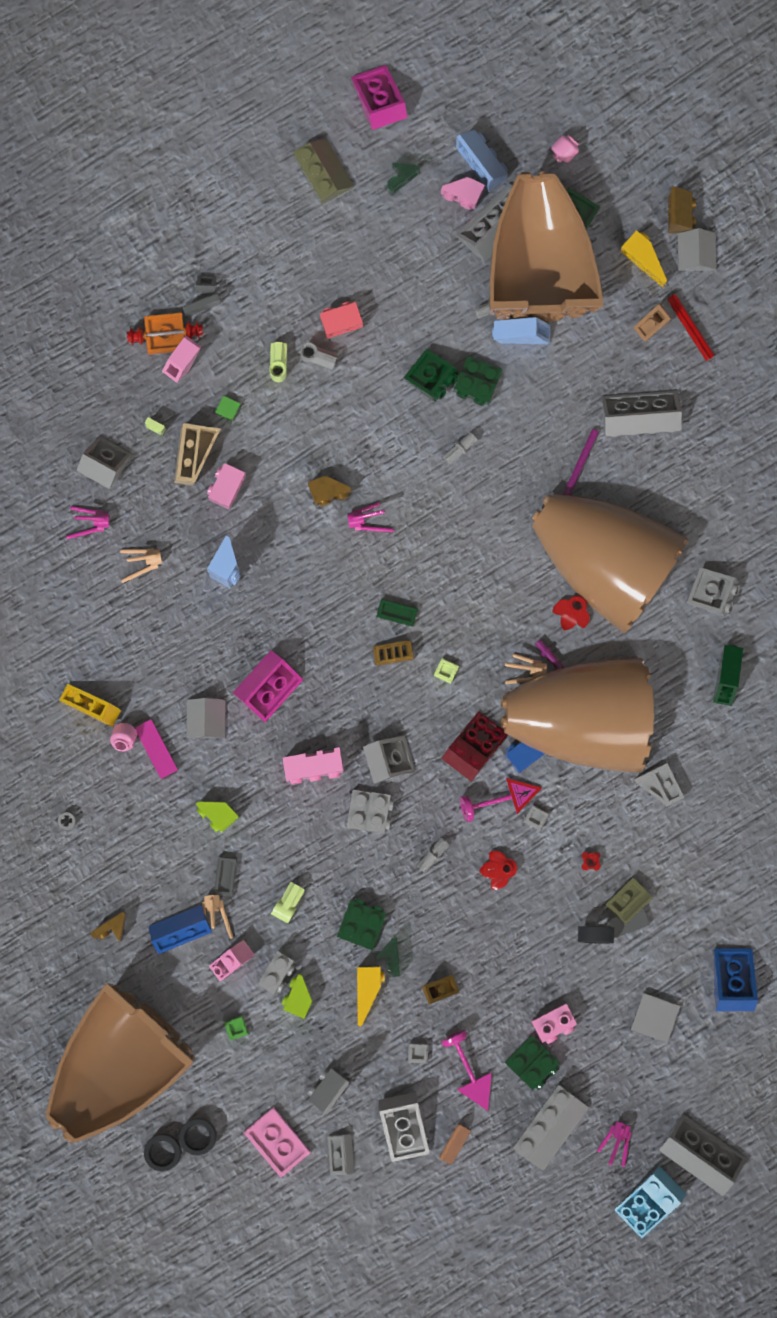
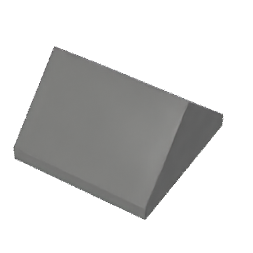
[677,228,716,271]
[186,698,225,739]

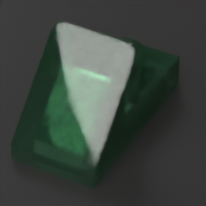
[386,162,421,196]
[375,937,400,977]

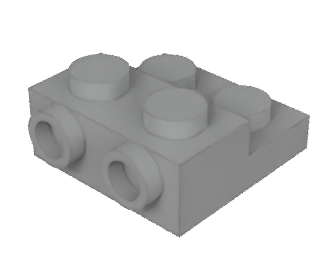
[687,567,740,617]
[346,790,394,834]

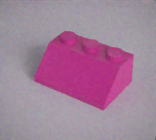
[233,650,303,722]

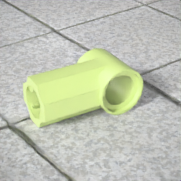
[269,342,287,382]
[271,882,305,924]

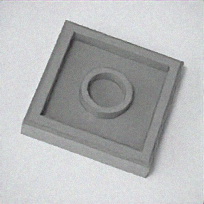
[630,993,680,1043]

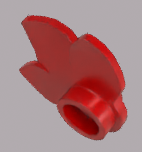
[552,595,590,630]
[479,851,518,890]

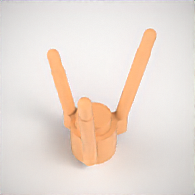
[120,548,162,583]
[505,654,547,684]
[202,895,233,939]

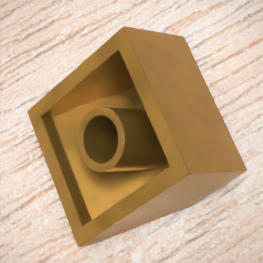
[668,187,696,234]

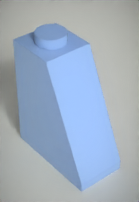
[492,317,550,344]

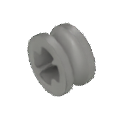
[58,812,76,830]

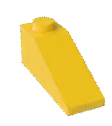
[620,230,667,288]
[59,684,121,727]
[357,967,385,1026]

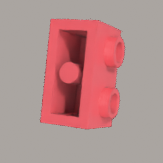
[320,301,363,339]

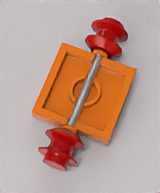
[127,313,203,355]

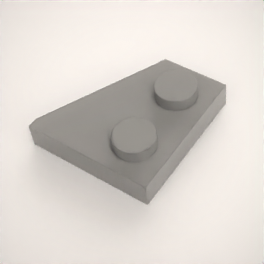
[634,763,685,806]

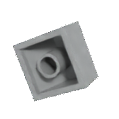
[76,436,131,489]
[363,735,415,783]

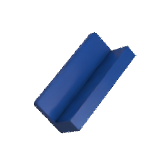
[148,905,212,954]

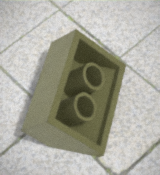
[293,139,354,205]

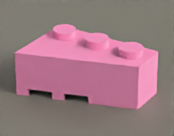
[283,747,343,785]

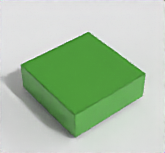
[215,396,241,422]
[224,1016,248,1040]

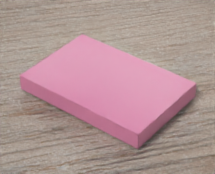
[244,1107,311,1177]

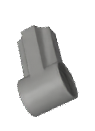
[300,342,338,370]

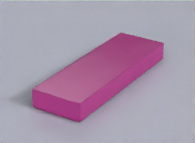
[135,719,178,779]

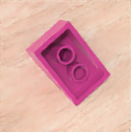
[351,65,407,130]

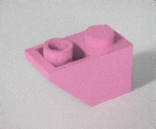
[441,177,485,210]
[162,336,201,382]
[209,940,255,982]

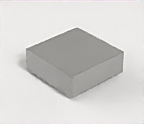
[523,805,549,831]
[408,1043,428,1063]

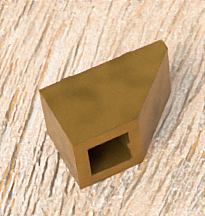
[308,476,351,507]

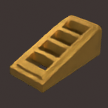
[373,640,413,666]

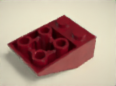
[441,711,508,782]

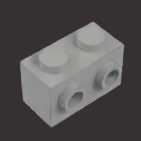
[257,951,296,995]

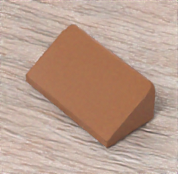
[439,1124,471,1164]

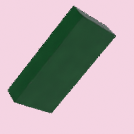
[376,598,418,627]

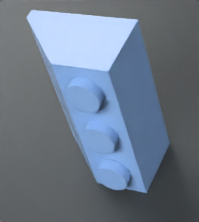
[456,129,508,192]
[207,536,240,588]

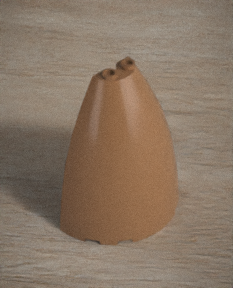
[489,171,603,322]
[532,494,688,634]
[501,658,654,773]
[45,983,196,1143]

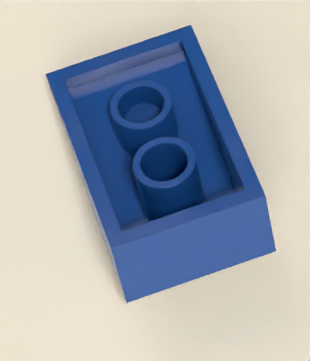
[713,948,758,1011]

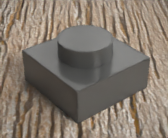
[196,275,217,293]

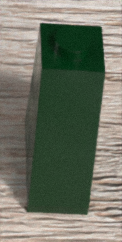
[713,645,743,706]

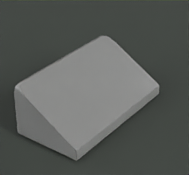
[328,1134,354,1175]

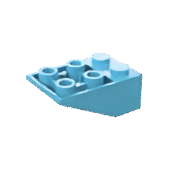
[614,1166,687,1238]

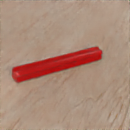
[667,294,714,361]

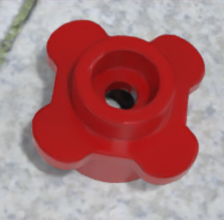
[581,852,601,871]

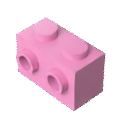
[207,463,246,510]
[531,1004,577,1044]

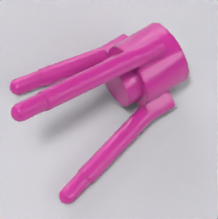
[347,502,394,532]
[66,506,109,539]
[597,1122,632,1167]

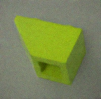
[196,802,239,833]
[281,974,312,1019]

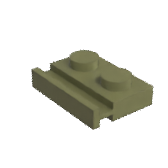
[606,878,653,925]

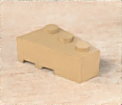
[174,423,220,486]

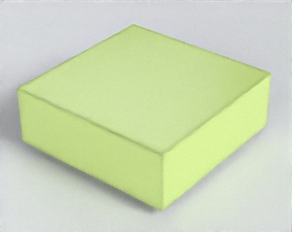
[145,417,166,435]
[434,658,459,684]

